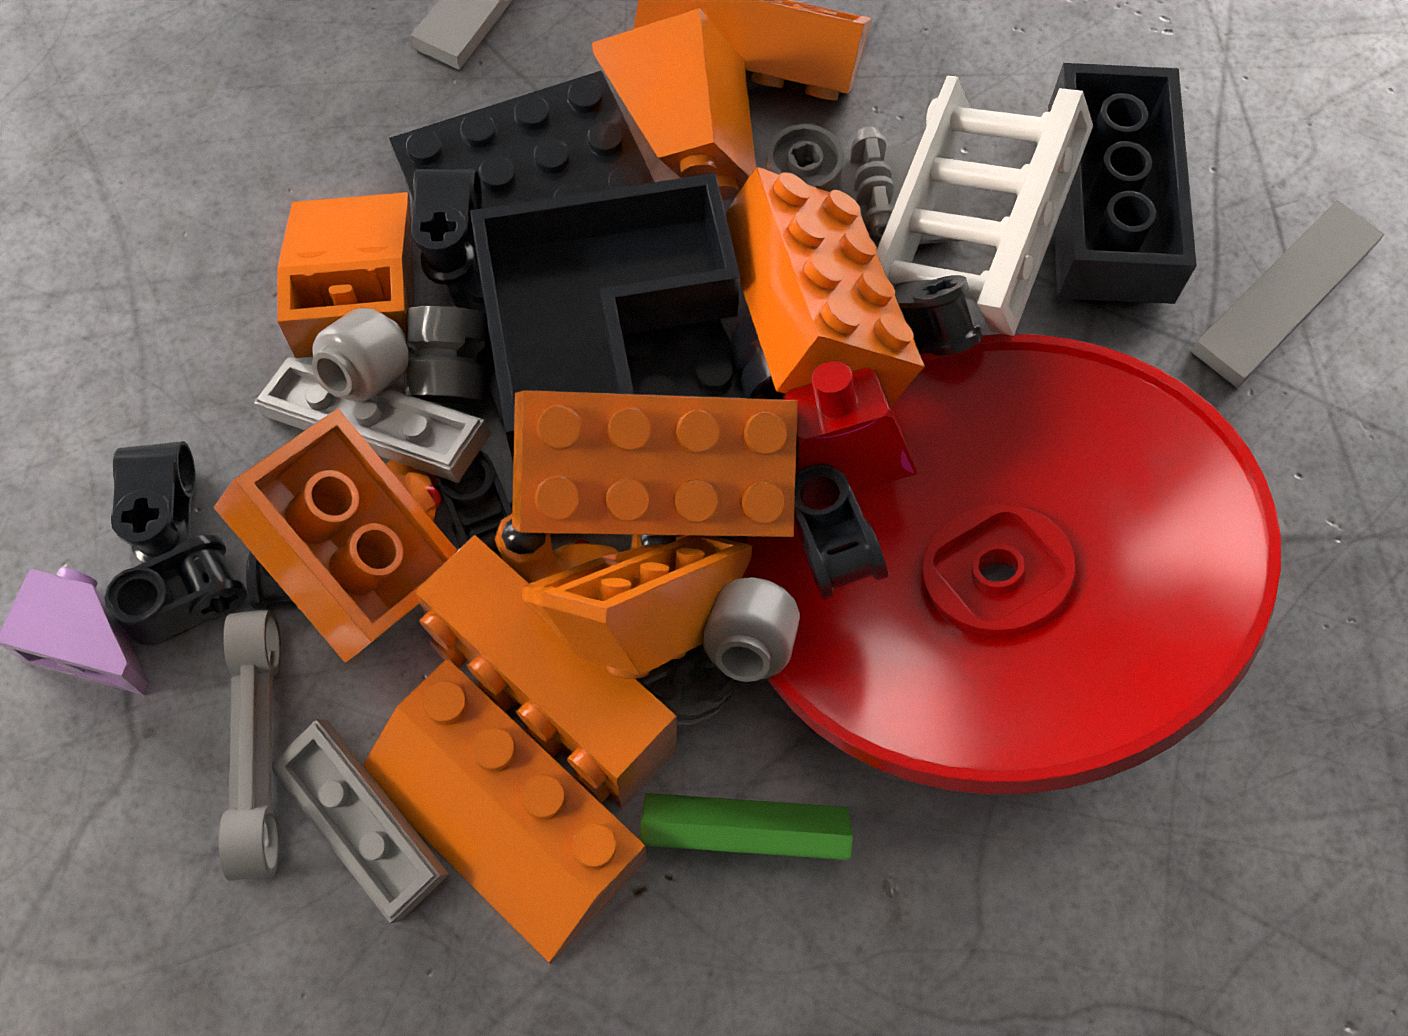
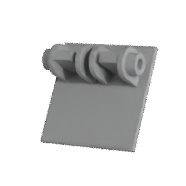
[840,127,962,247]

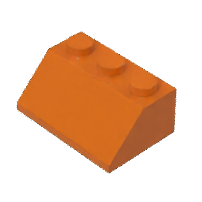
[213,408,457,663]

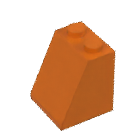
[592,8,756,200]

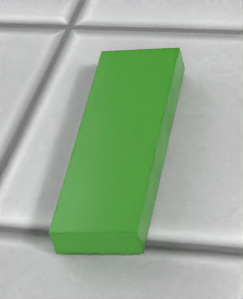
[640,793,853,860]

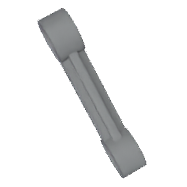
[219,610,281,881]

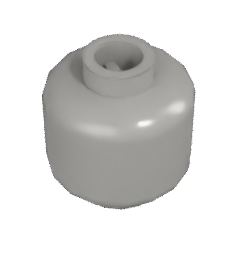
[312,308,408,402]
[703,577,800,682]

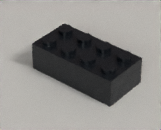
[1048,63,1197,304]

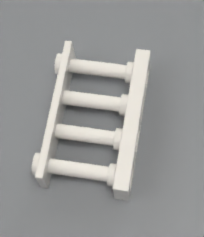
[877,76,1093,336]

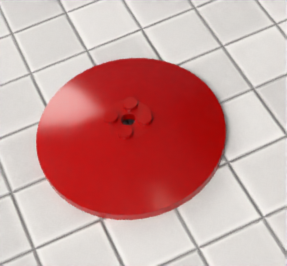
[733,334,1281,795]

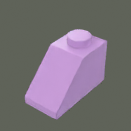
[0,568,149,695]

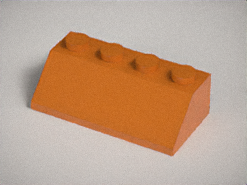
[633,0,873,100]
[363,658,647,964]

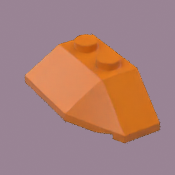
[522,535,753,679]

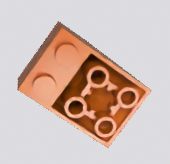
[277,192,414,358]

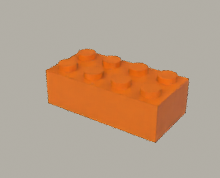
[725,166,925,406]
[512,390,798,537]
[415,535,677,809]

